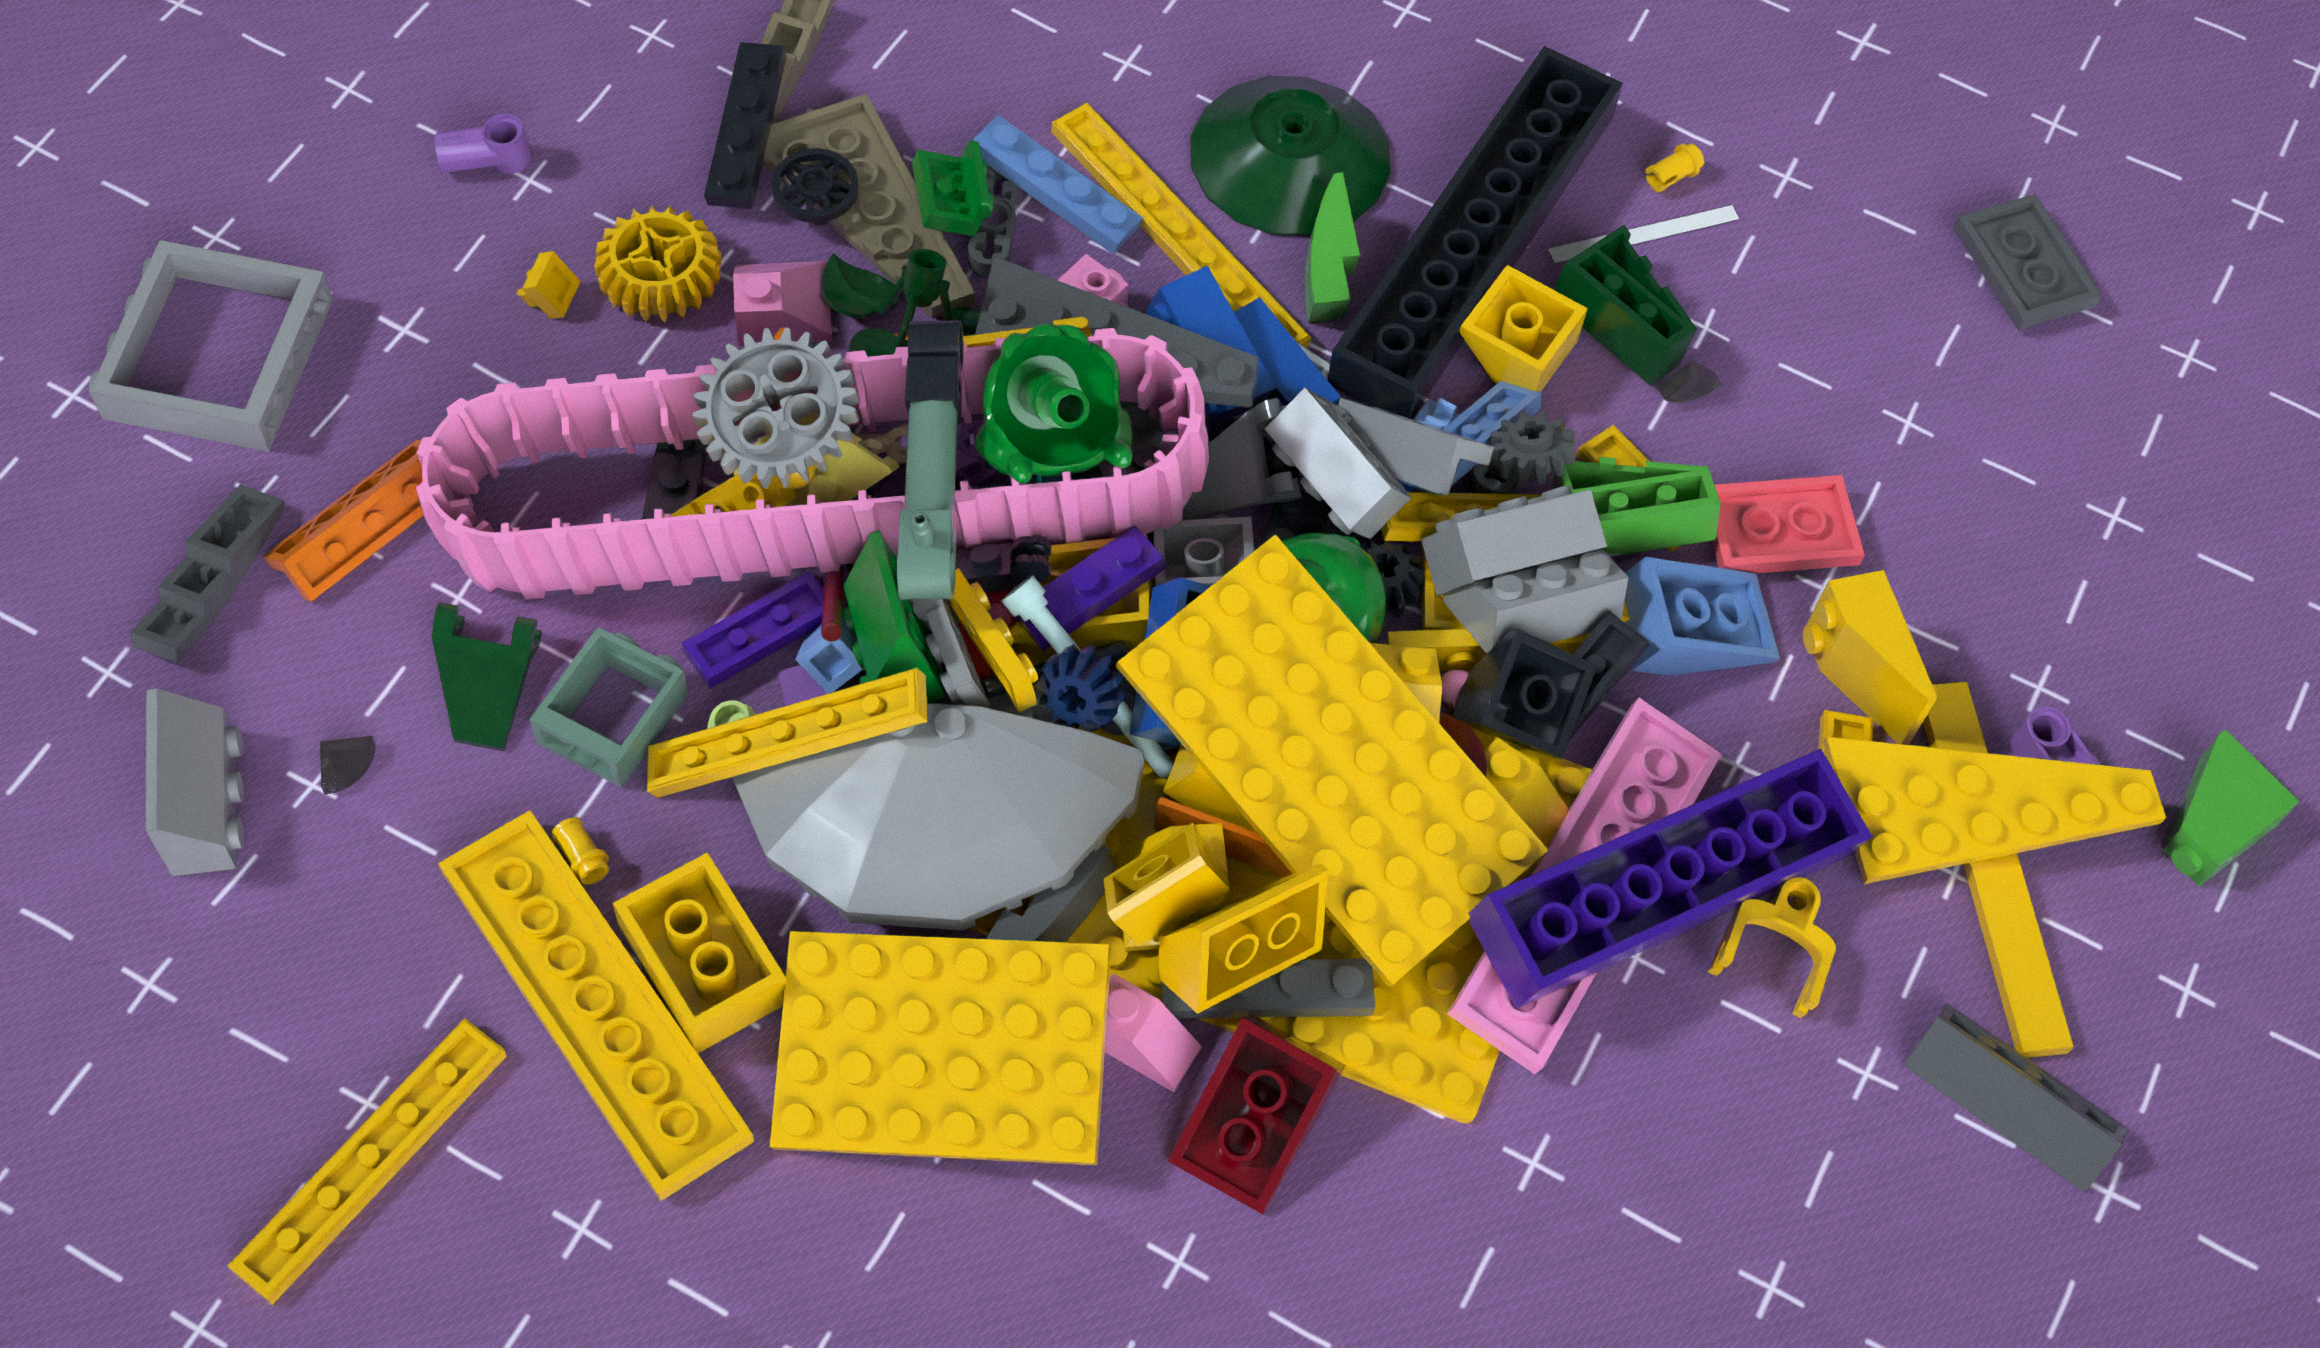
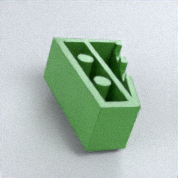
[1553,457,1721,556]

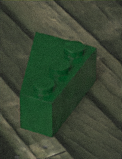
[1554,225,1697,386]

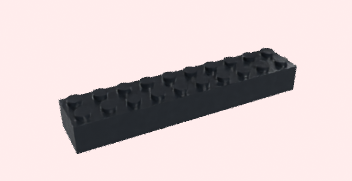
[1327,46,1623,419]

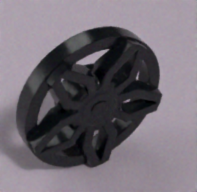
[772,148,859,226]

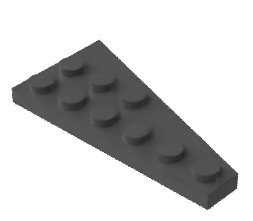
[975,256,1259,407]

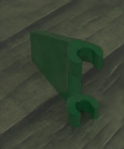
[432,602,542,751]

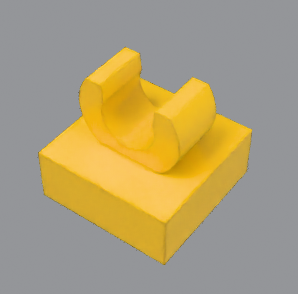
[516,251,581,319]

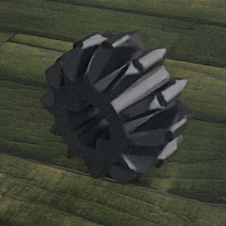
[1361,538,1425,618]

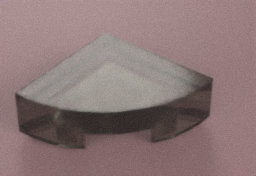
[1658,361,1722,403]
[320,736,376,795]

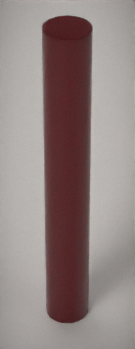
[821,564,844,642]

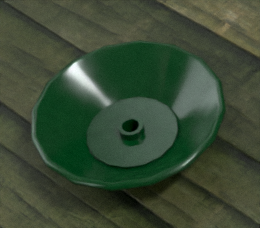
[1190,76,1391,236]

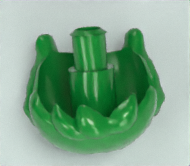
[975,323,1133,484]
[1227,533,1386,644]

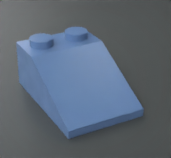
[1625,557,1780,675]

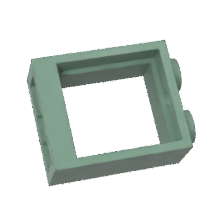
[529,627,688,788]

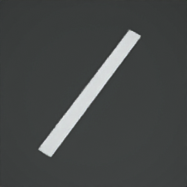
[1548,205,1739,263]

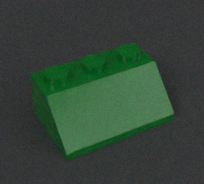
[842,530,947,704]

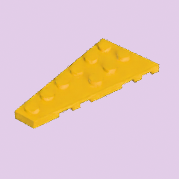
[1823,736,2166,884]

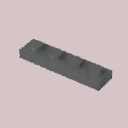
[1160,959,1375,1019]

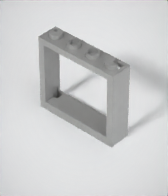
[89,240,333,452]

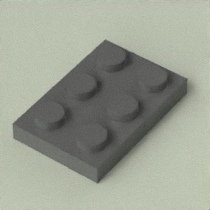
[1953,194,2102,330]

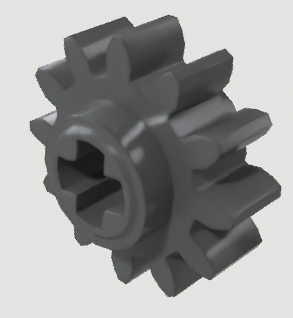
[1491,412,1575,485]

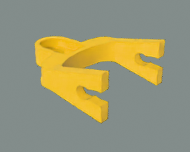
[1707,877,1836,1018]

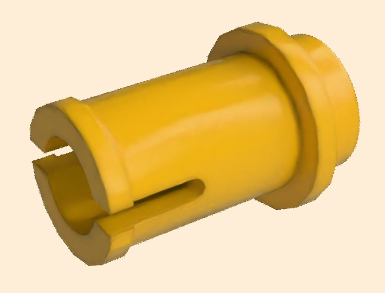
[1645,143,1704,193]
[551,817,609,885]

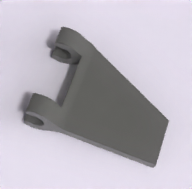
[1182,399,1302,520]

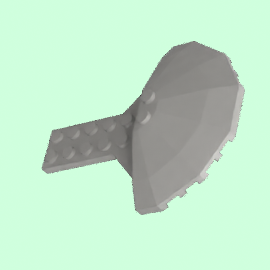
[732,599,1144,931]

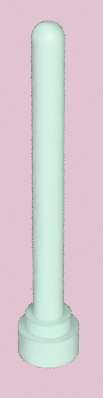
[1001,575,1174,779]

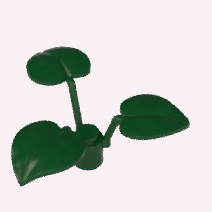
[821,249,981,357]

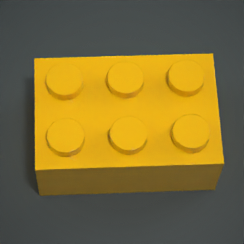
[613,852,787,1054]

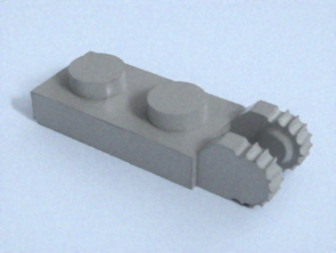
[910,599,990,708]

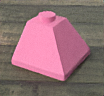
[733,261,832,346]

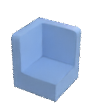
[795,611,862,694]

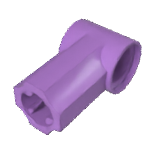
[434,113,532,174]

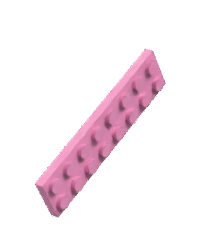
[1447,698,1722,1074]

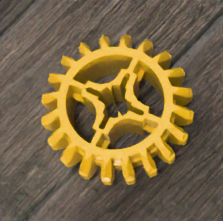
[594,205,722,323]

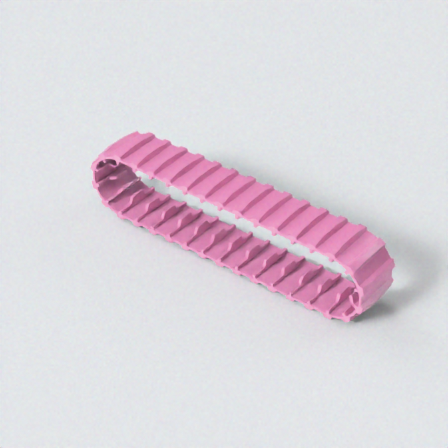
[416,328,1209,600]

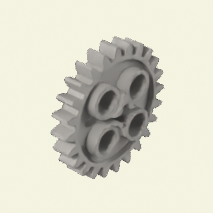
[692,327,860,488]

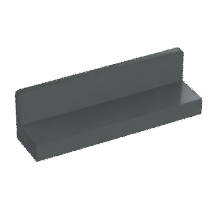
[1905,1003,2128,1191]

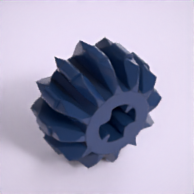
[1035,644,1127,732]

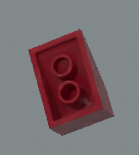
[1168,1014,1346,1215]

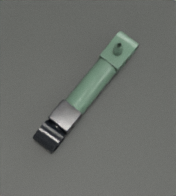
[897,320,964,600]

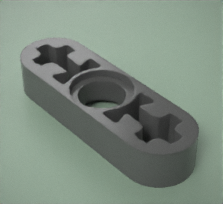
[968,165,1019,278]

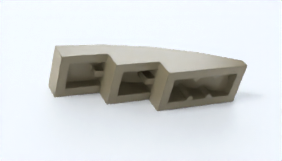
[756,0,836,124]

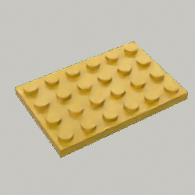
[770,931,1111,1165]

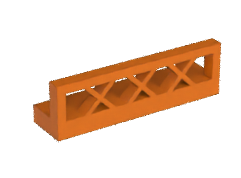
[262,439,424,602]

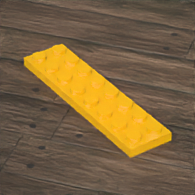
[438,810,754,1202]

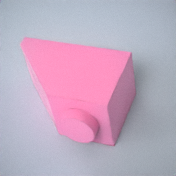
[1105,973,1202,1093]

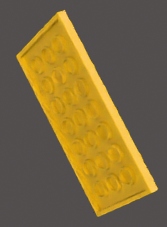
[1116,535,1548,987]

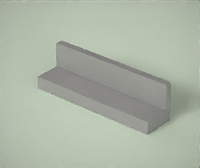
[1338,398,1494,495]

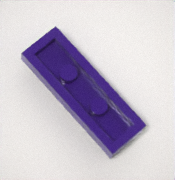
[1015,525,1167,652]
[682,571,823,689]

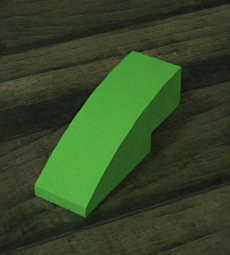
[1304,173,1360,323]

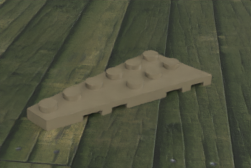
[762,93,975,319]

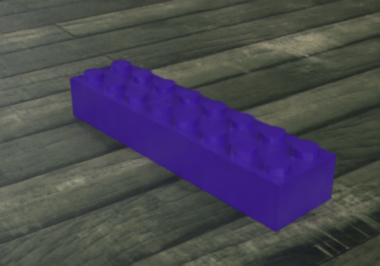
[1468,748,1873,1009]

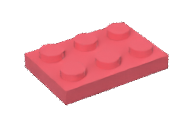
[1712,475,1865,573]

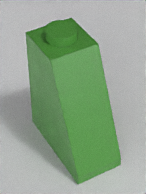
[2163,729,2300,887]

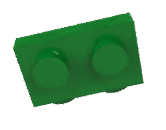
[912,140,993,237]

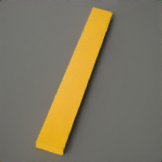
[1051,102,1311,348]
[1923,682,2074,1058]

